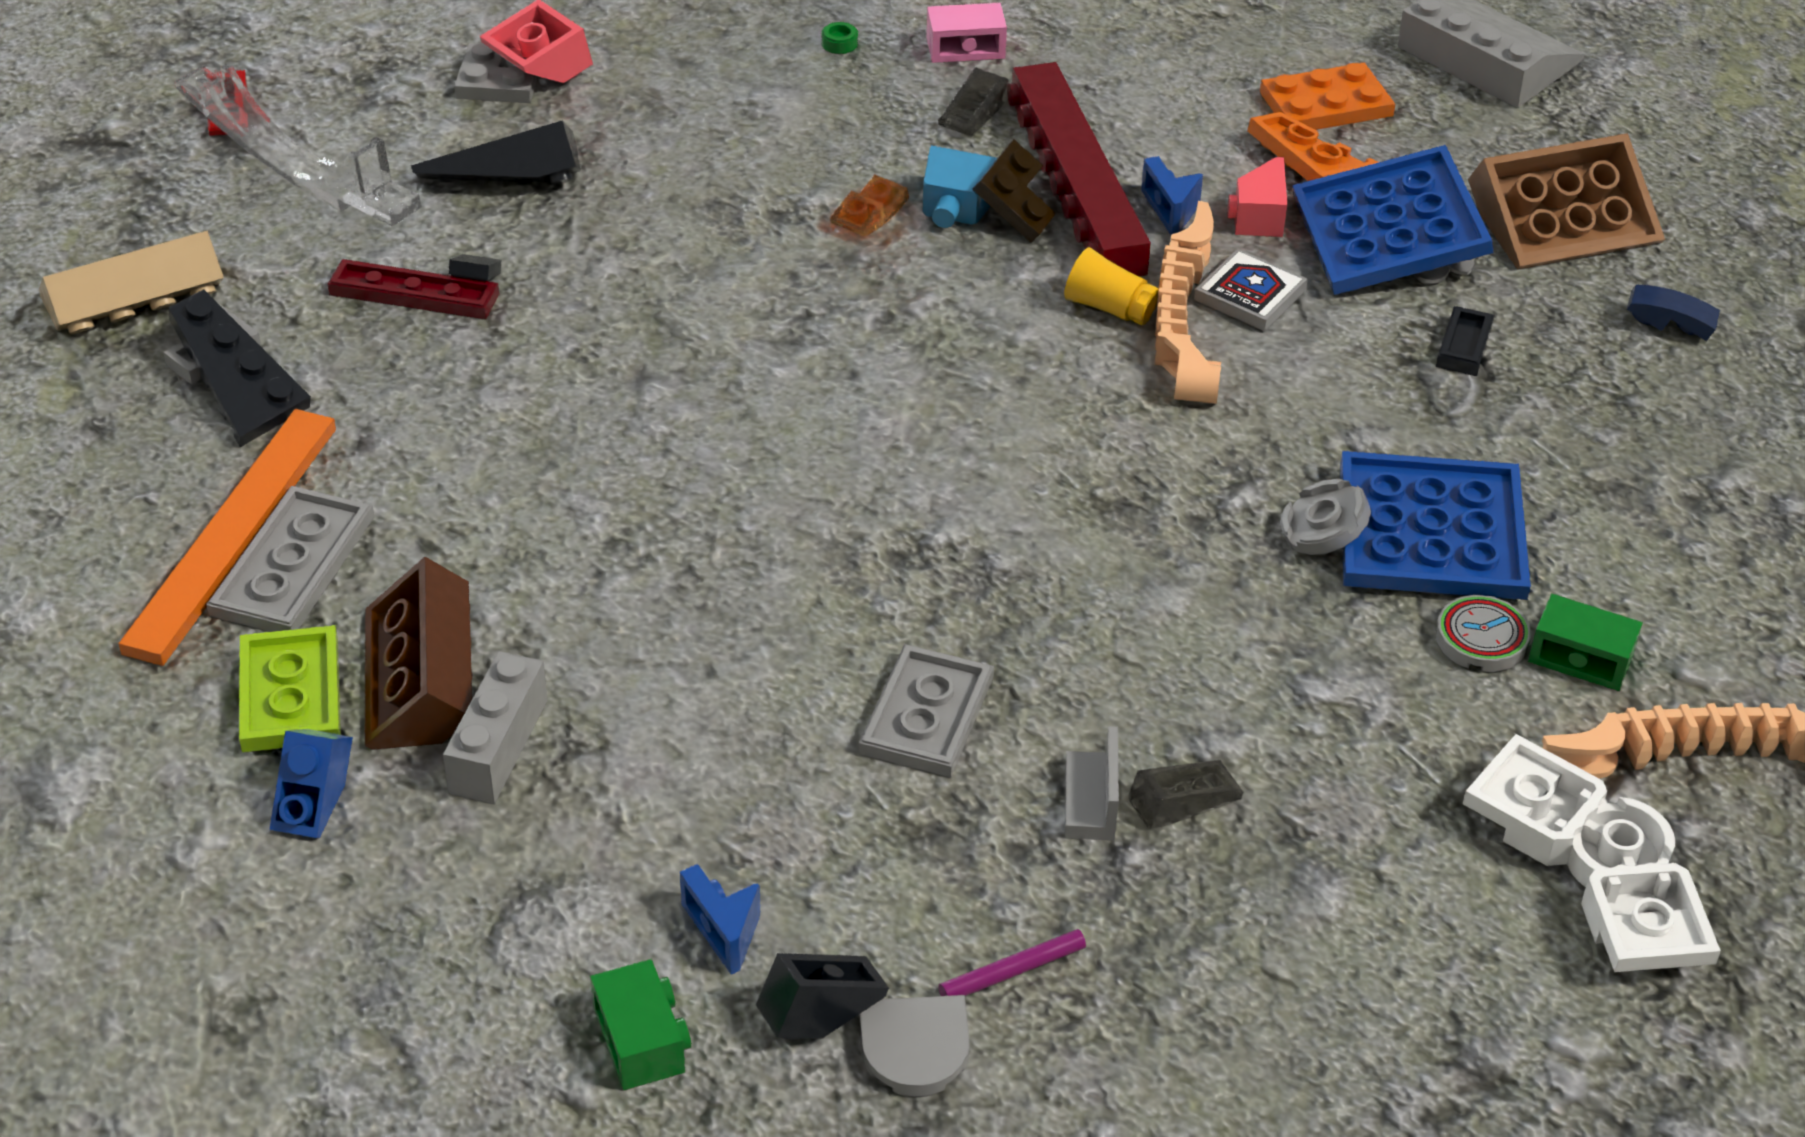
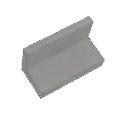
[1065,726,1119,841]

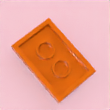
[1260,62,1395,130]

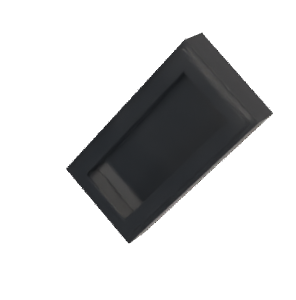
[1436,306,1495,376]

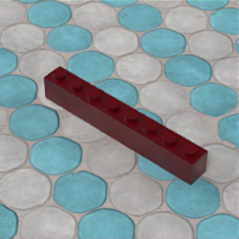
[1007,62,1151,276]

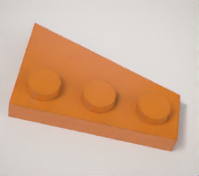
[1247,112,1378,181]

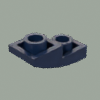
[1627,284,1720,341]

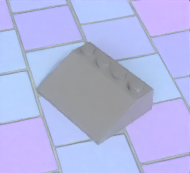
[1398,0,1585,108]

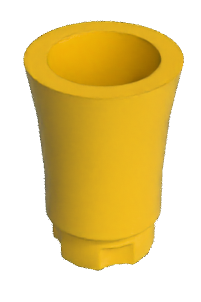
[1064,247,1159,326]

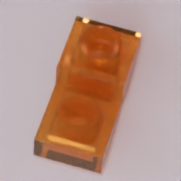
[830,175,909,236]

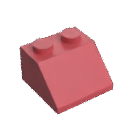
[480,0,593,83]

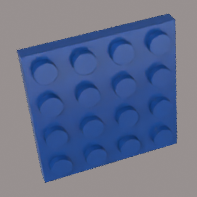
[1292,145,1494,295]
[1340,451,1531,600]

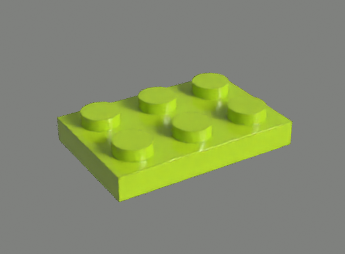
[239,625,341,752]

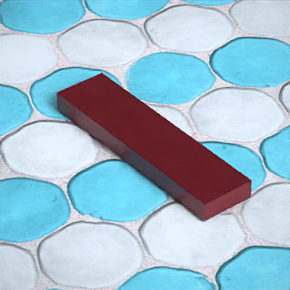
[328,259,499,320]

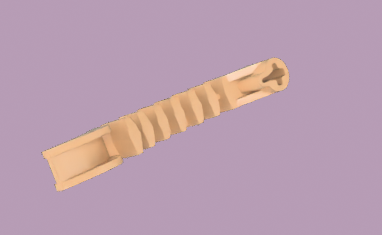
[1155,201,1221,404]
[1542,703,1805,779]

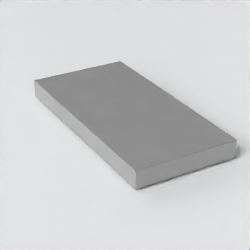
[206,485,375,632]

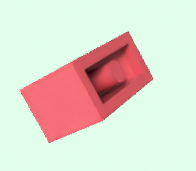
[1227,157,1287,237]

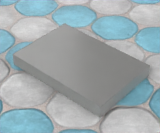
[859,644,994,778]

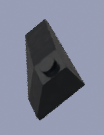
[411,120,581,185]

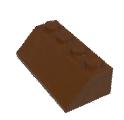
[365,557,473,750]

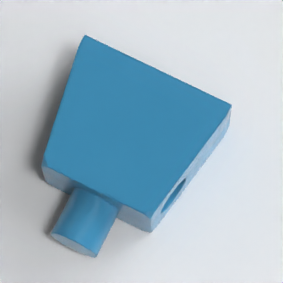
[923,145,997,228]

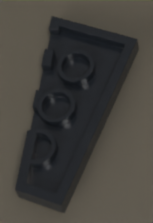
[169,289,311,447]

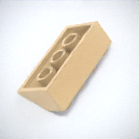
[39,231,224,334]

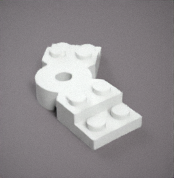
[1463,734,1721,972]

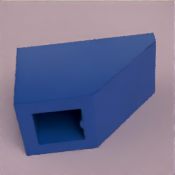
[269,729,353,838]

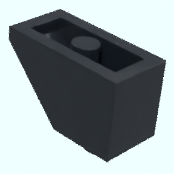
[756,953,889,1040]

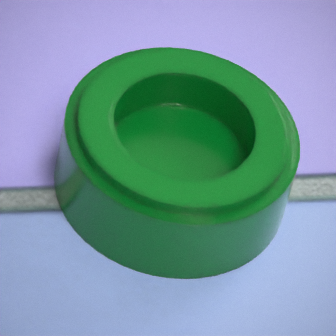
[821,22,858,54]

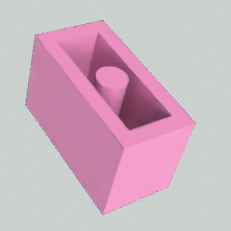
[926,3,1007,63]

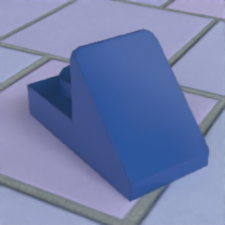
[1141,156,1203,235]
[680,864,761,975]

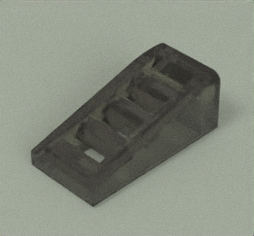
[938,67,1009,137]
[1129,760,1244,829]

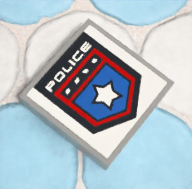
[1194,249,1308,331]

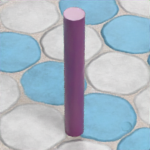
[938,929,1086,996]

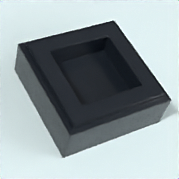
[449,254,502,281]

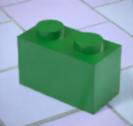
[1528,593,1643,691]
[590,959,692,1091]

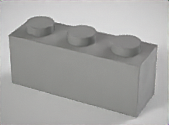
[443,651,548,805]

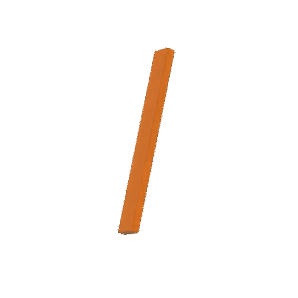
[118,409,336,666]

